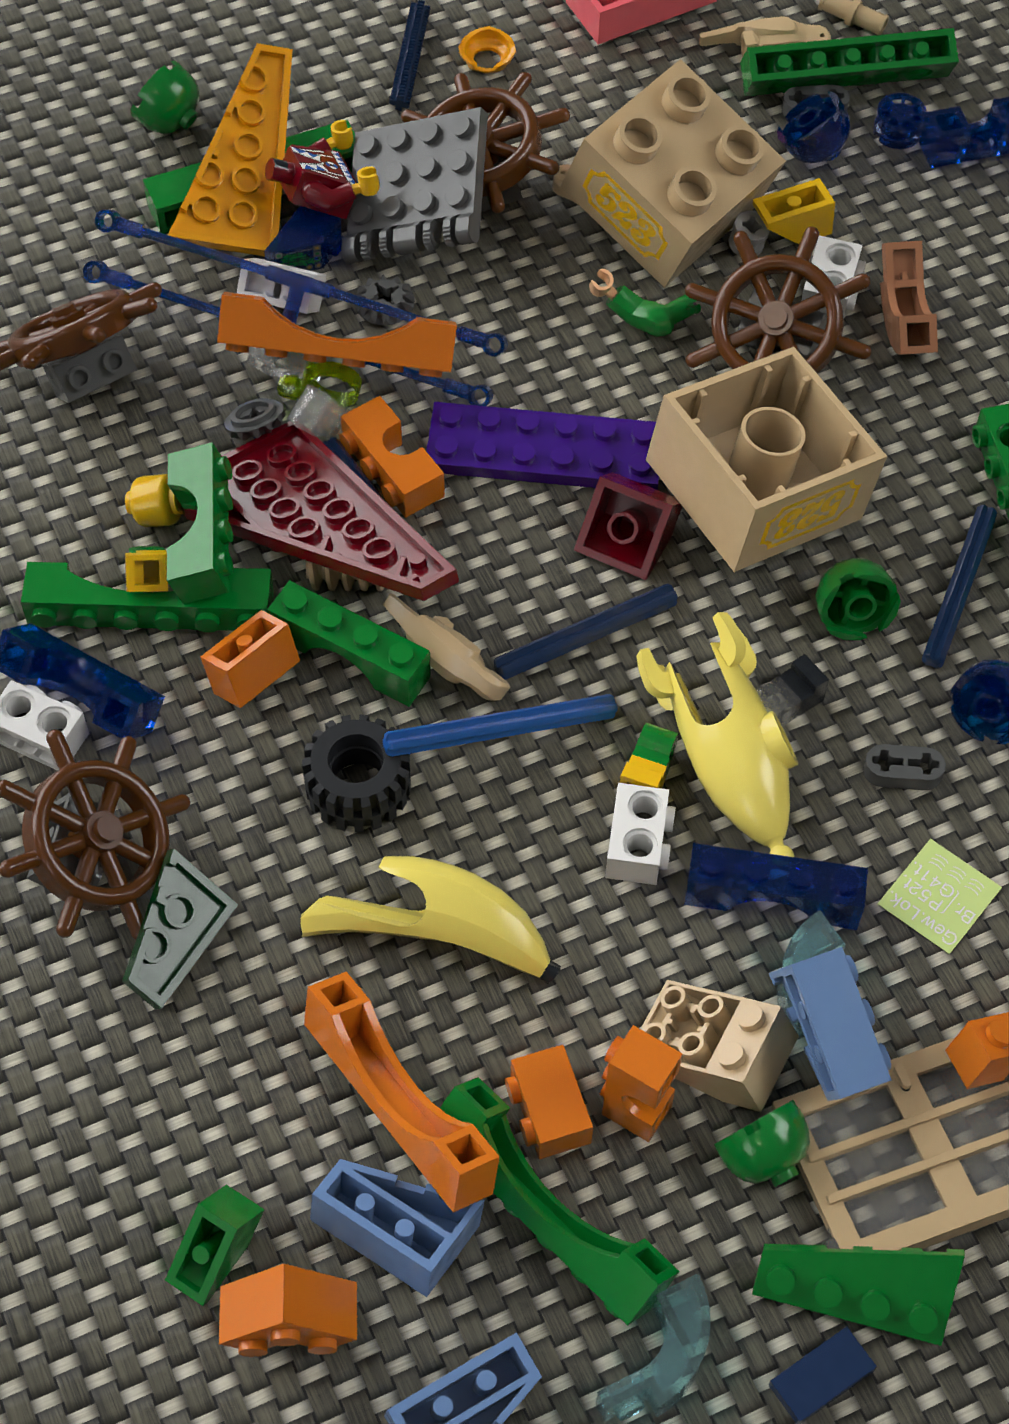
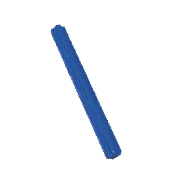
[382,694,618,757]

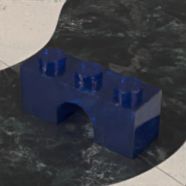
[919,97,1009,168]

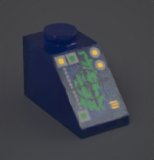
[264,206,344,271]

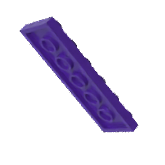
[426,402,659,490]

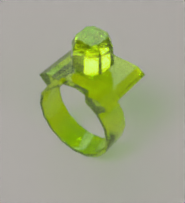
[277,361,362,419]

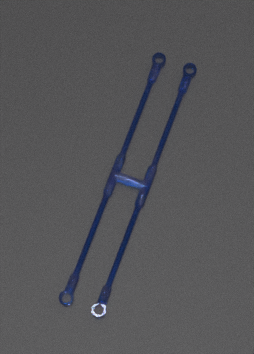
[83,209,508,406]

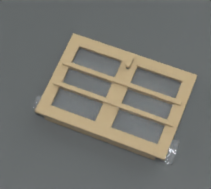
[772,1037,1009,1251]

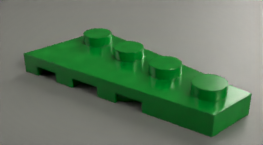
[752,1243,965,1346]

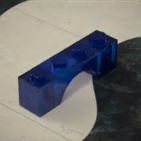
[0,623,165,739]
[684,843,868,930]

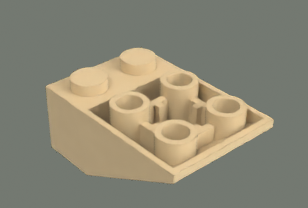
[641,980,799,1112]

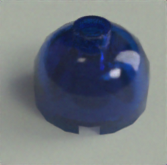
[777,92,851,163]
[950,659,1009,744]

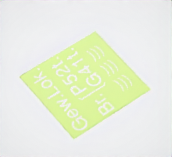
[877,838,1002,954]

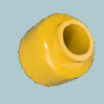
[125,474,184,527]

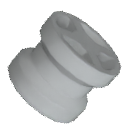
[729,211,770,256]

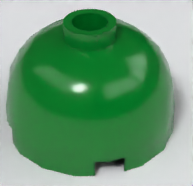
[131,60,199,134]
[815,558,901,640]
[714,1100,810,1187]

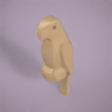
[699,17,831,57]
[383,593,510,701]

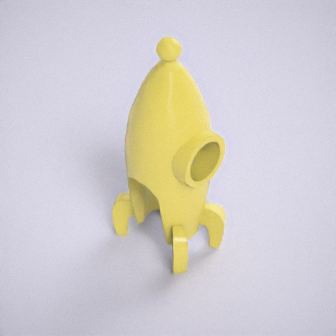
[636,612,798,870]

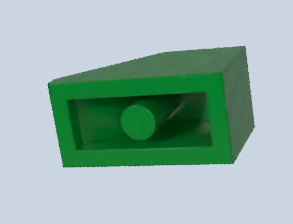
[165,1184,265,1306]

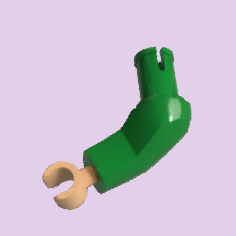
[589,269,701,337]

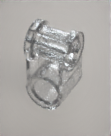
[287,384,351,441]

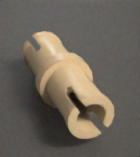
[818,0,889,35]

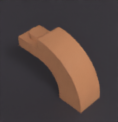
[880,241,938,355]

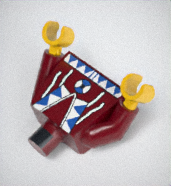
[265,120,380,219]

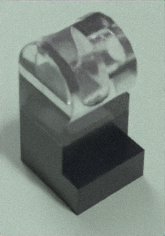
[756,654,829,726]

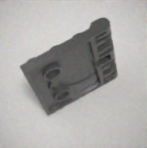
[341,107,488,264]

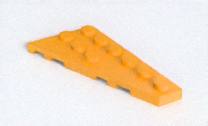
[166,43,293,258]

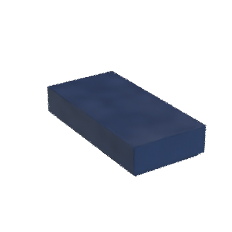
[768,1326,877,1424]

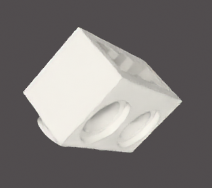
[801,236,866,317]
[237,258,326,314]
[0,680,89,770]
[605,783,676,885]

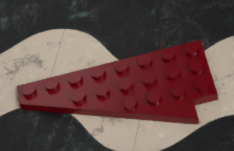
[181,418,459,601]

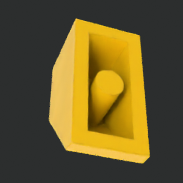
[752,178,836,244]

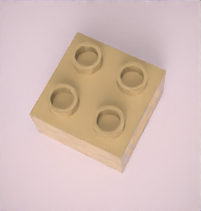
[560,59,786,288]
[646,347,887,572]

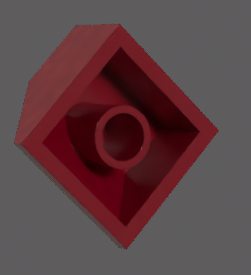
[574,472,682,580]

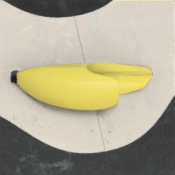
[300,856,561,984]

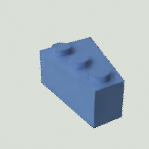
[768,947,892,1101]
[310,1159,485,1297]
[384,1332,542,1424]

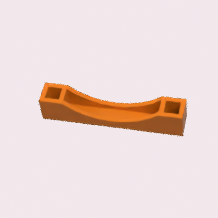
[217,292,457,377]
[304,971,500,1213]

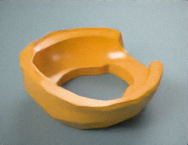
[459,26,516,73]

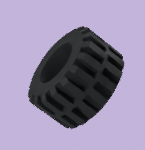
[302,714,411,832]

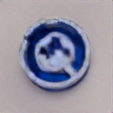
[873,93,927,149]

